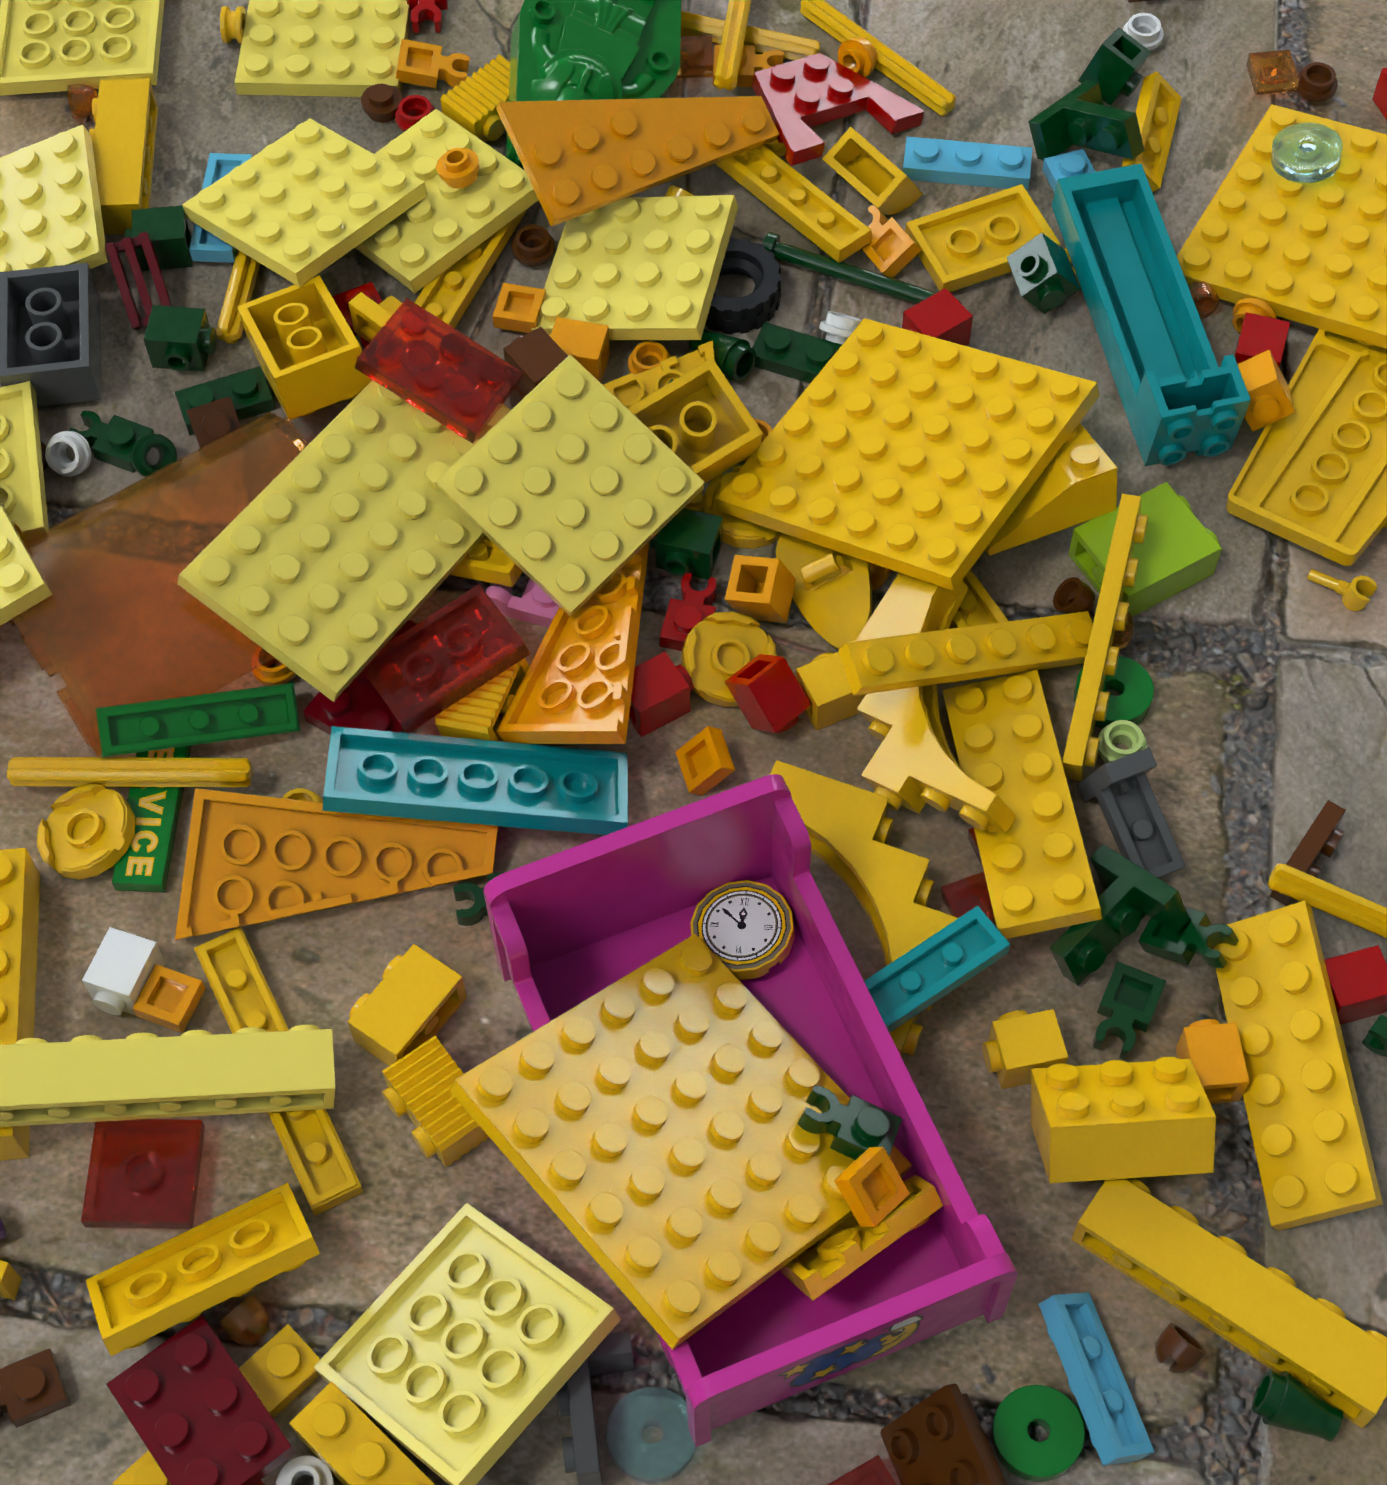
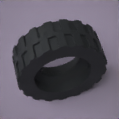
[705,237,781,334]

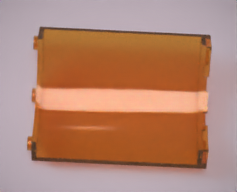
[9,412,308,757]

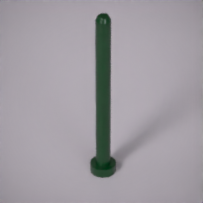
[762,232,962,304]

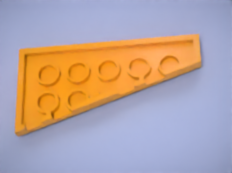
[496,96,779,227]
[496,542,649,744]
[175,788,498,940]

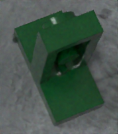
[1028,80,1144,160]
[1049,844,1190,986]

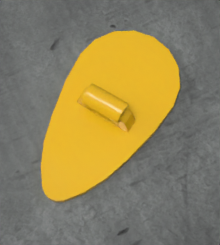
[775,533,873,650]

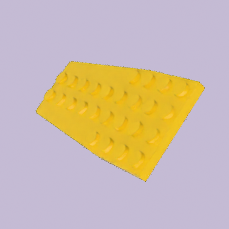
[1226,329,1387,566]

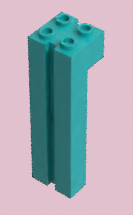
[1052,163,1251,466]

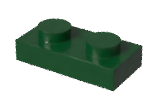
[752,322,842,384]
[175,366,276,436]

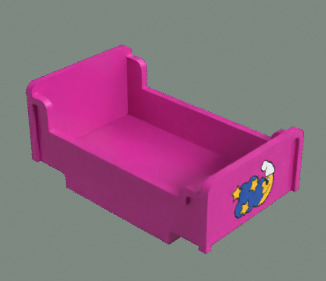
[483,774,1018,1447]

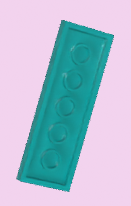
[322,726,628,835]

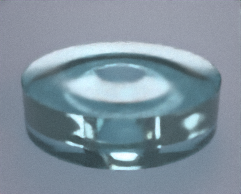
[1271,123,1343,183]
[607,1387,697,1484]

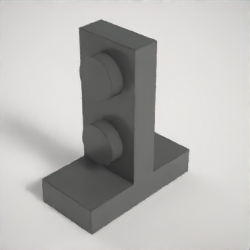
[1077,747,1186,878]
[557,1331,635,1485]

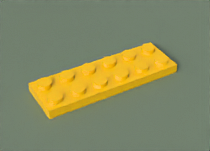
[942,669,1102,939]
[1213,900,1383,1231]

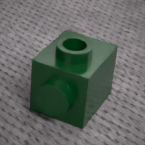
[1078,27,1151,106]
[125,205,193,271]
[1007,233,1080,314]
[143,305,217,372]
[650,508,723,580]

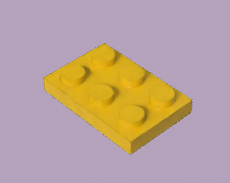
[905,184,1061,292]

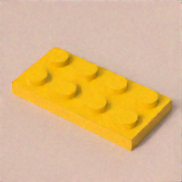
[85,1182,320,1356]

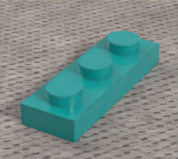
[864,906,1011,1033]

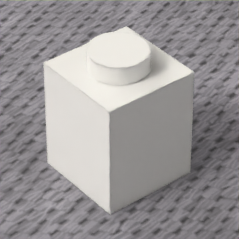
[82,927,167,1016]

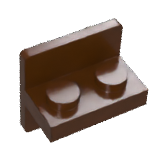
[880,1384,1007,1485]

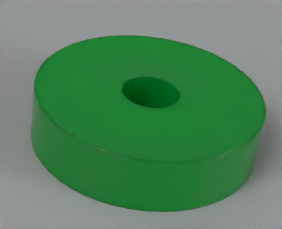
[1074,656,1154,729]
[991,1385,1085,1482]

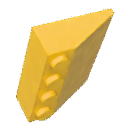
[985,363,1118,556]

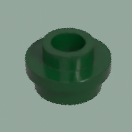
[131,434,177,479]

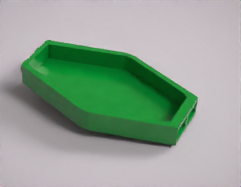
[506,0,681,169]

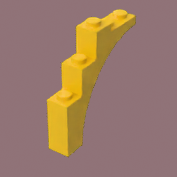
[855,573,1017,833]
[770,760,958,1058]

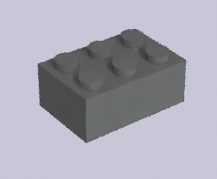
[0,262,101,407]

